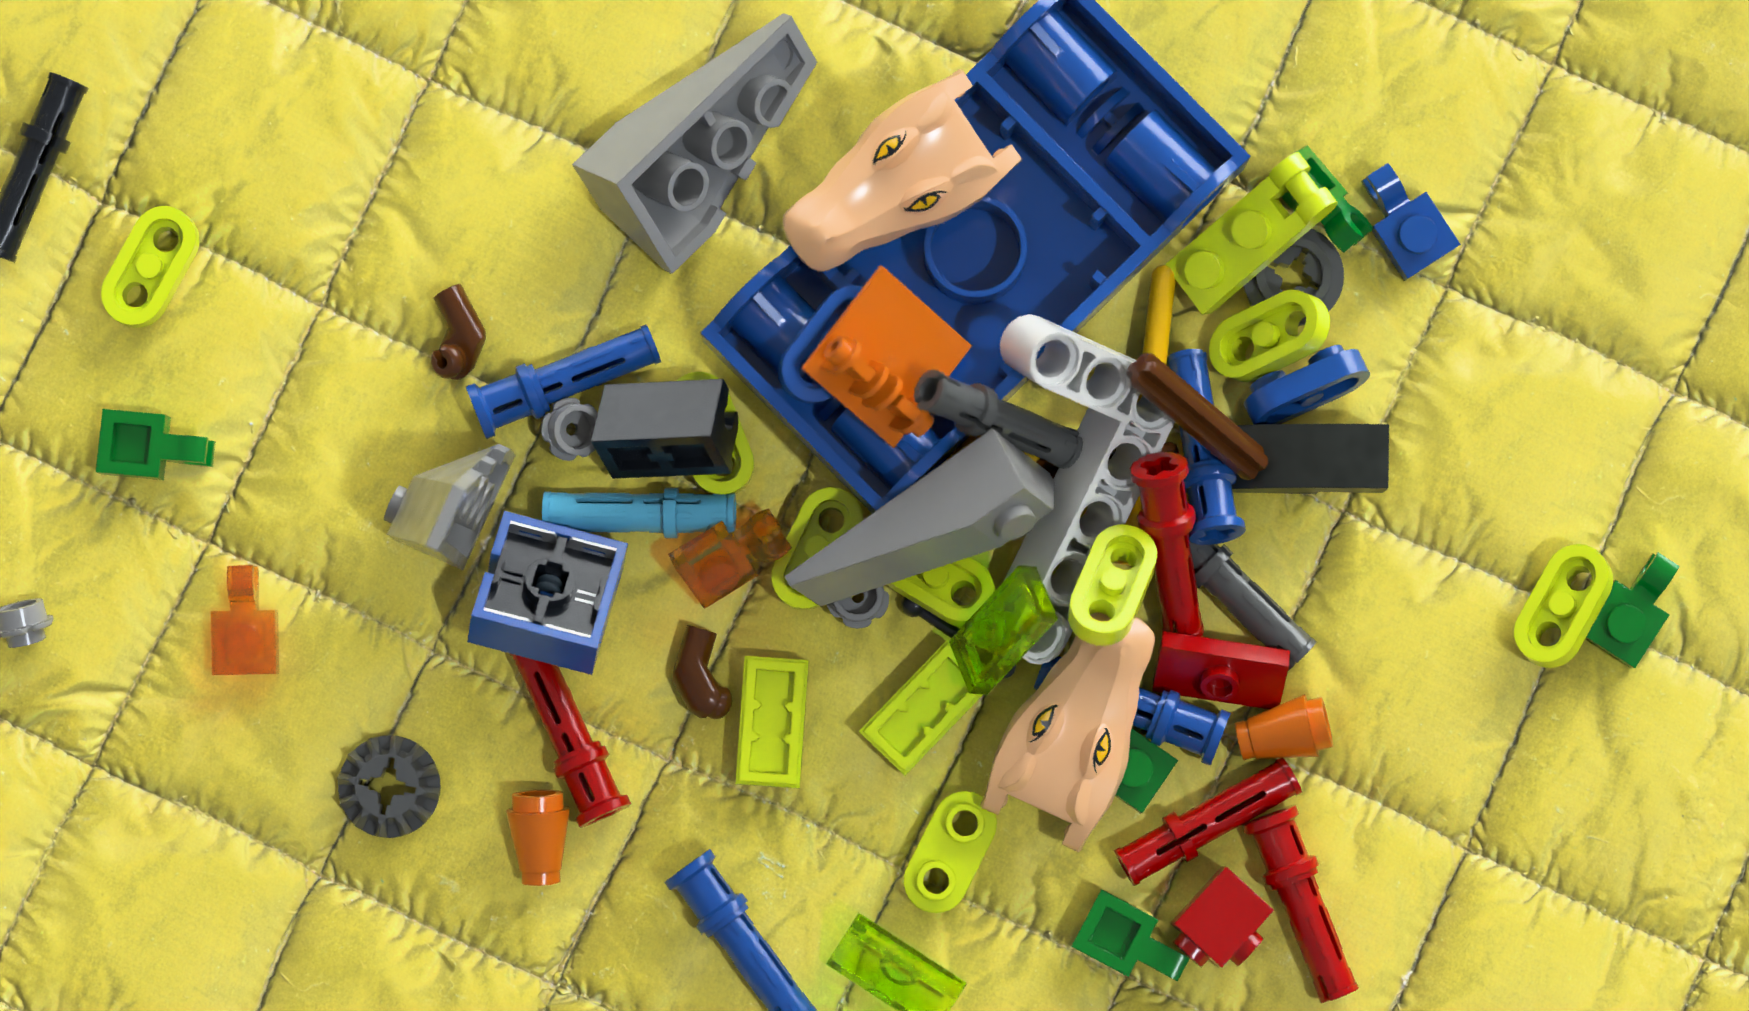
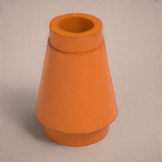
[1235,694,1333,760]
[506,790,570,886]

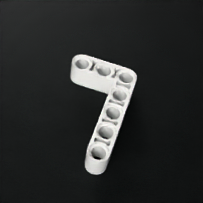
[988,315,1175,665]

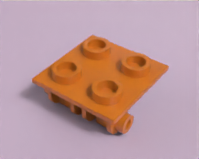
[801,265,972,448]

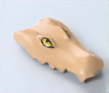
[783,69,1022,272]
[981,613,1155,852]

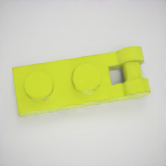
[1165,152,1338,315]

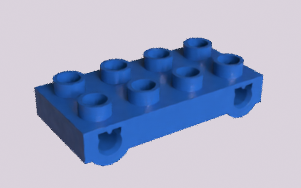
[700,0,1251,514]

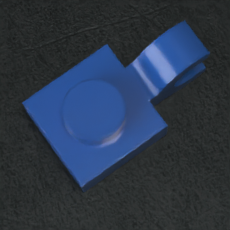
[1361,163,1461,281]

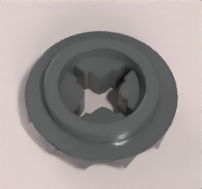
[1244,229,1344,327]
[337,735,441,838]

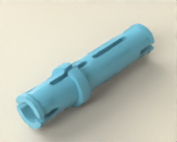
[542,488,737,538]

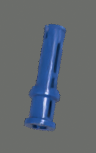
[465,324,661,439]
[1167,349,1246,545]
[1034,656,1231,766]
[664,849,817,1011]

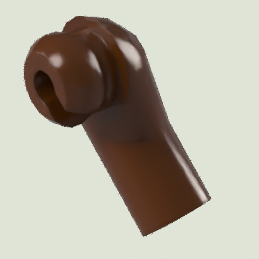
[431,284,486,380]
[672,625,732,719]

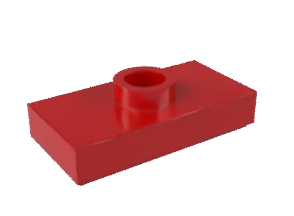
[1152,631,1290,709]

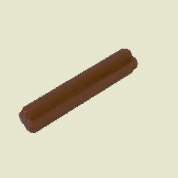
[1126,353,1269,480]

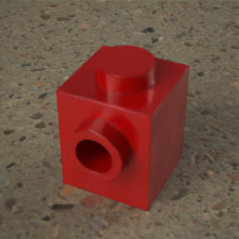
[1170,866,1274,968]

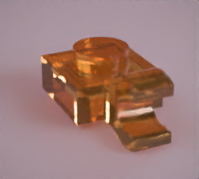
[668,509,792,609]
[211,565,279,675]

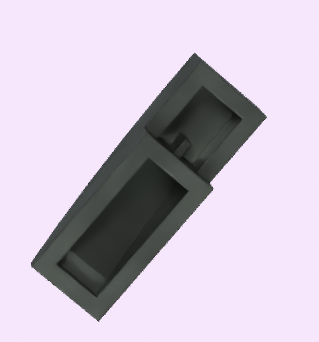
[1232,424,1389,494]

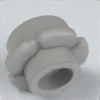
[541,398,598,461]
[827,586,889,629]
[0,598,54,648]

